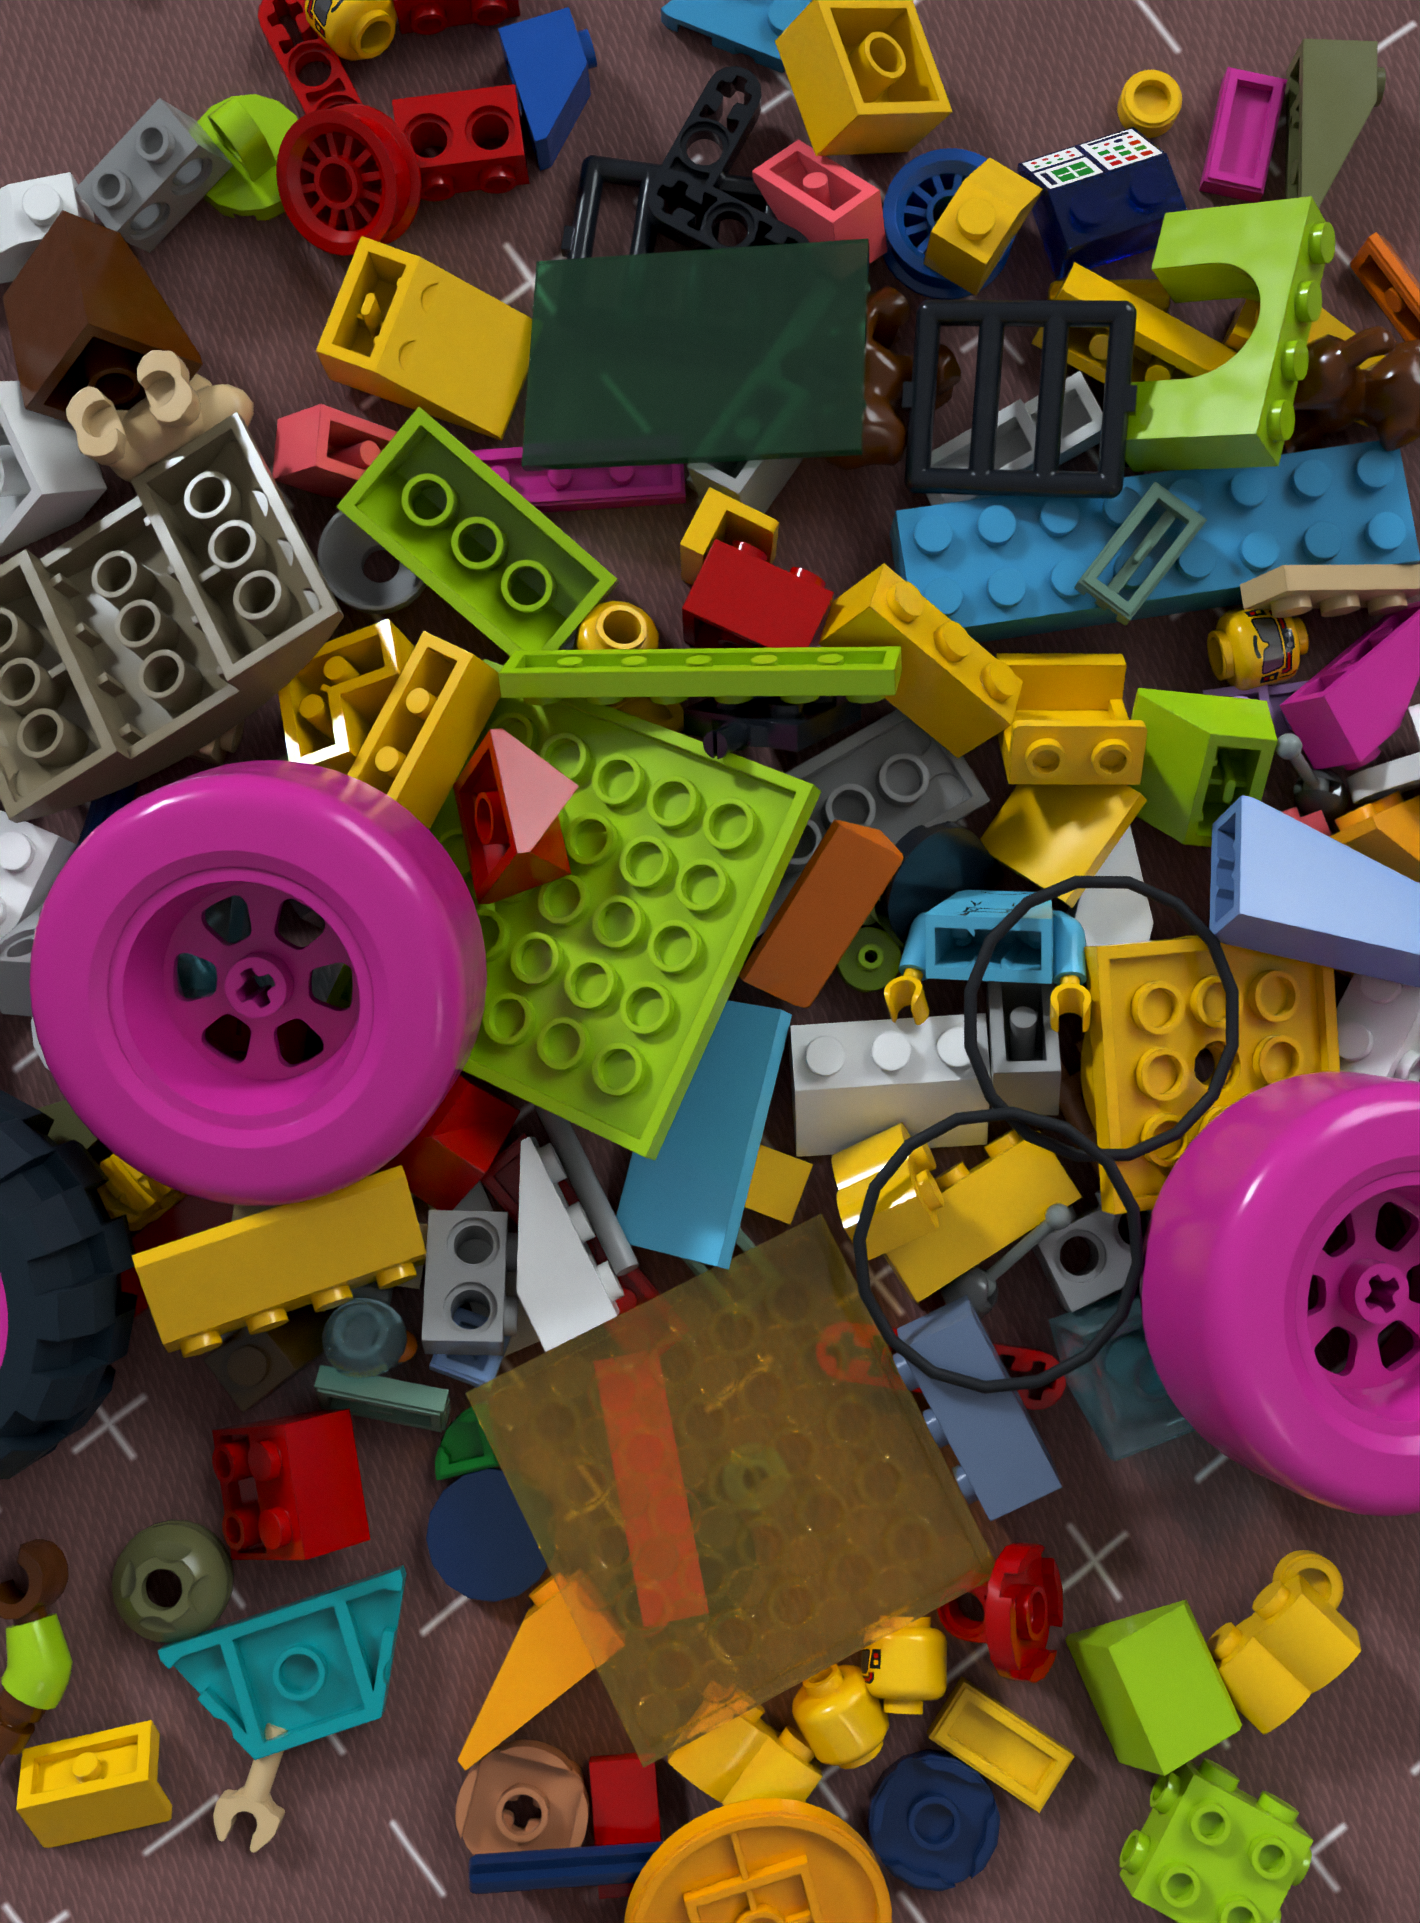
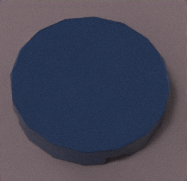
[426,1467,557,1602]
[867,1749,1000,1891]

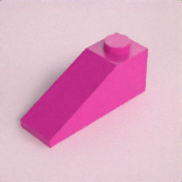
[1279,601,1420,770]

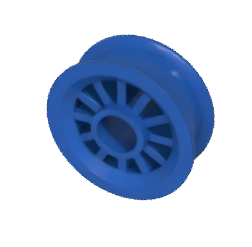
[882,148,1017,300]

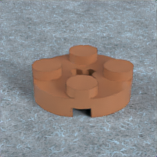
[455,1739,590,1856]

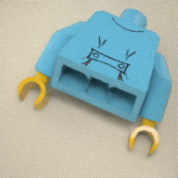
[884,890,1091,1032]

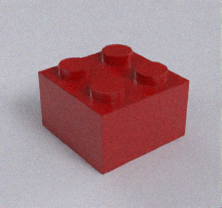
[682,539,834,648]

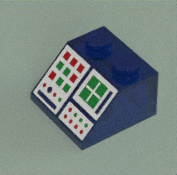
[1017,127,1187,280]

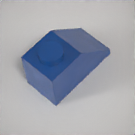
[498,7,597,171]

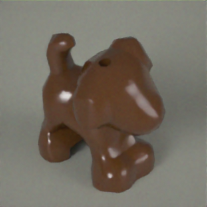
[781,286,961,470]
[1284,326,1420,453]

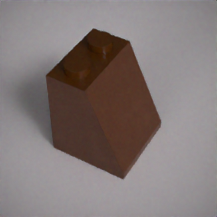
[2,210,203,423]

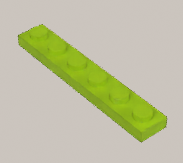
[498,646,902,705]

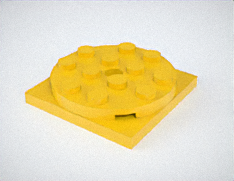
[1081,935,1340,1215]

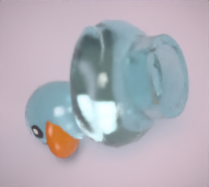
[322,1298,418,1379]

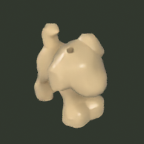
[66,350,254,483]

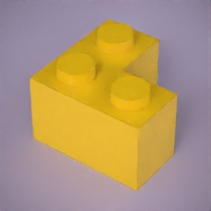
[278,618,415,775]

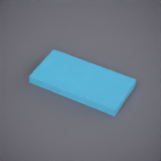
[616,1000,792,1270]

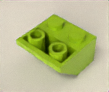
[1128,688,1277,847]

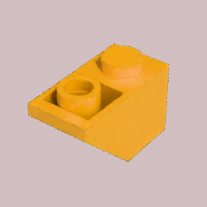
[1330,791,1420,882]

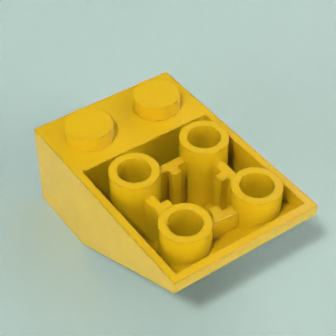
[316,236,545,441]

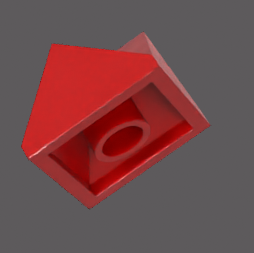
[453,728,579,905]
[378,1070,521,1210]

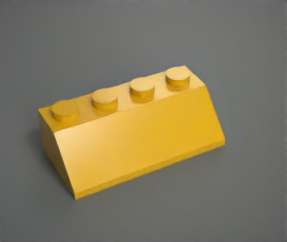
[131,1165,426,1358]

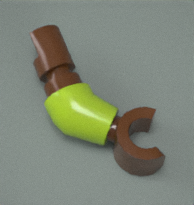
[0,1539,73,1765]

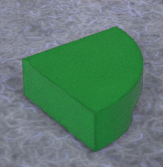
[435,1399,502,1480]

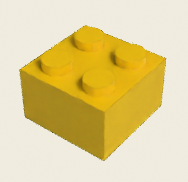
[775,0,953,156]

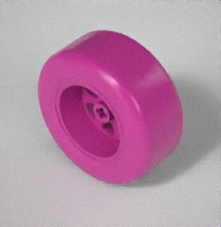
[29,760,487,1206]
[1139,1072,1420,1516]

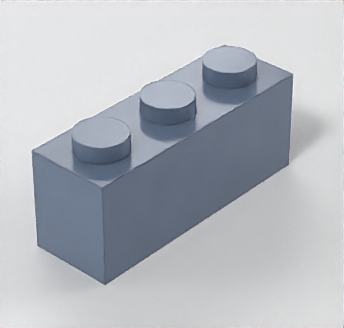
[893,1295,1062,1522]

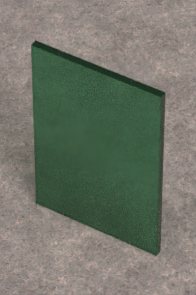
[522,239,870,471]

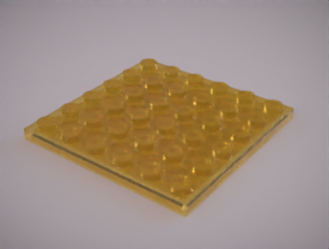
[466,1213,995,1768]

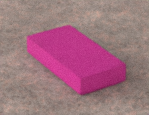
[1199,67,1287,203]

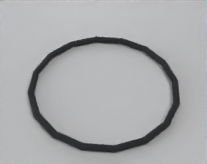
[964,876,1239,1162]
[853,1107,1145,1394]

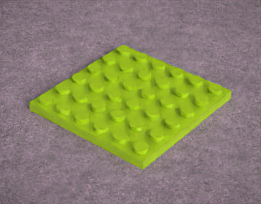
[326,659,821,1160]

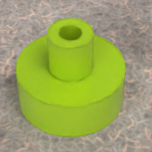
[837,927,901,992]

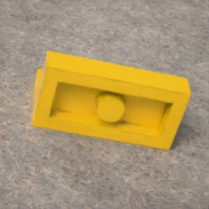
[680,487,779,585]
[16,1720,172,1848]

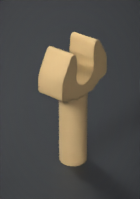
[213,1723,288,1853]

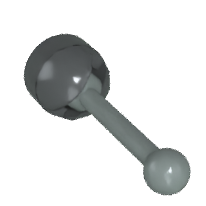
[1275,733,1349,822]
[941,1203,1072,1320]

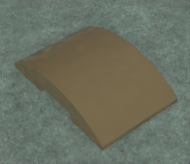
[0,412,344,823]

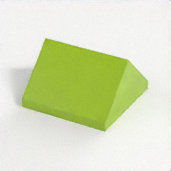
[1065,1599,1242,1776]

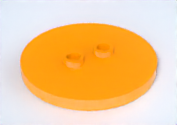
[624,1798,892,1923]

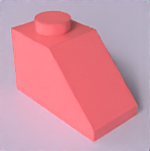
[752,139,887,284]
[272,404,398,498]

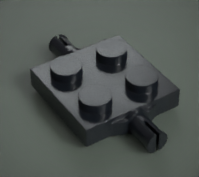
[683,696,861,759]

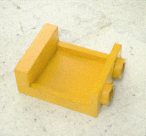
[996,653,1147,785]

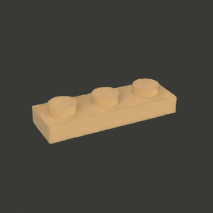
[1240,564,1420,618]

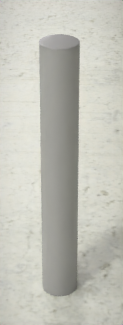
[534,1105,640,1277]

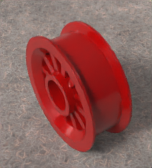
[276,104,422,256]

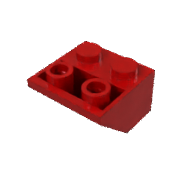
[212,1408,371,1560]

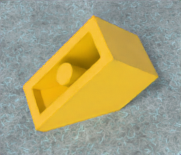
[923,158,1043,296]

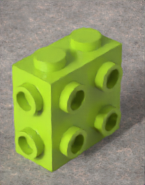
[1119,1758,1314,1923]

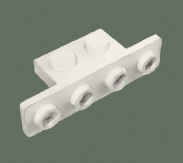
[1336,973,1420,1081]

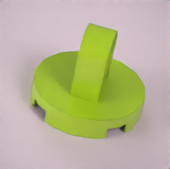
[197,94,298,221]

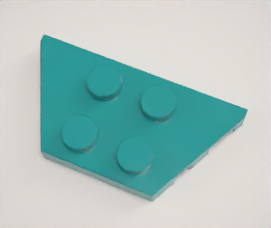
[158,1565,407,1760]

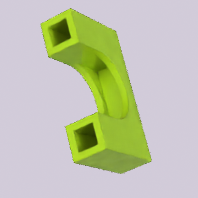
[1125,196,1335,472]

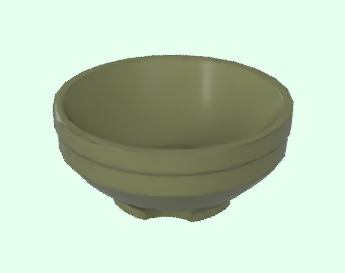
[112,1519,234,1643]

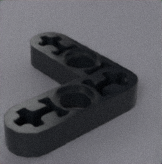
[647,66,813,294]

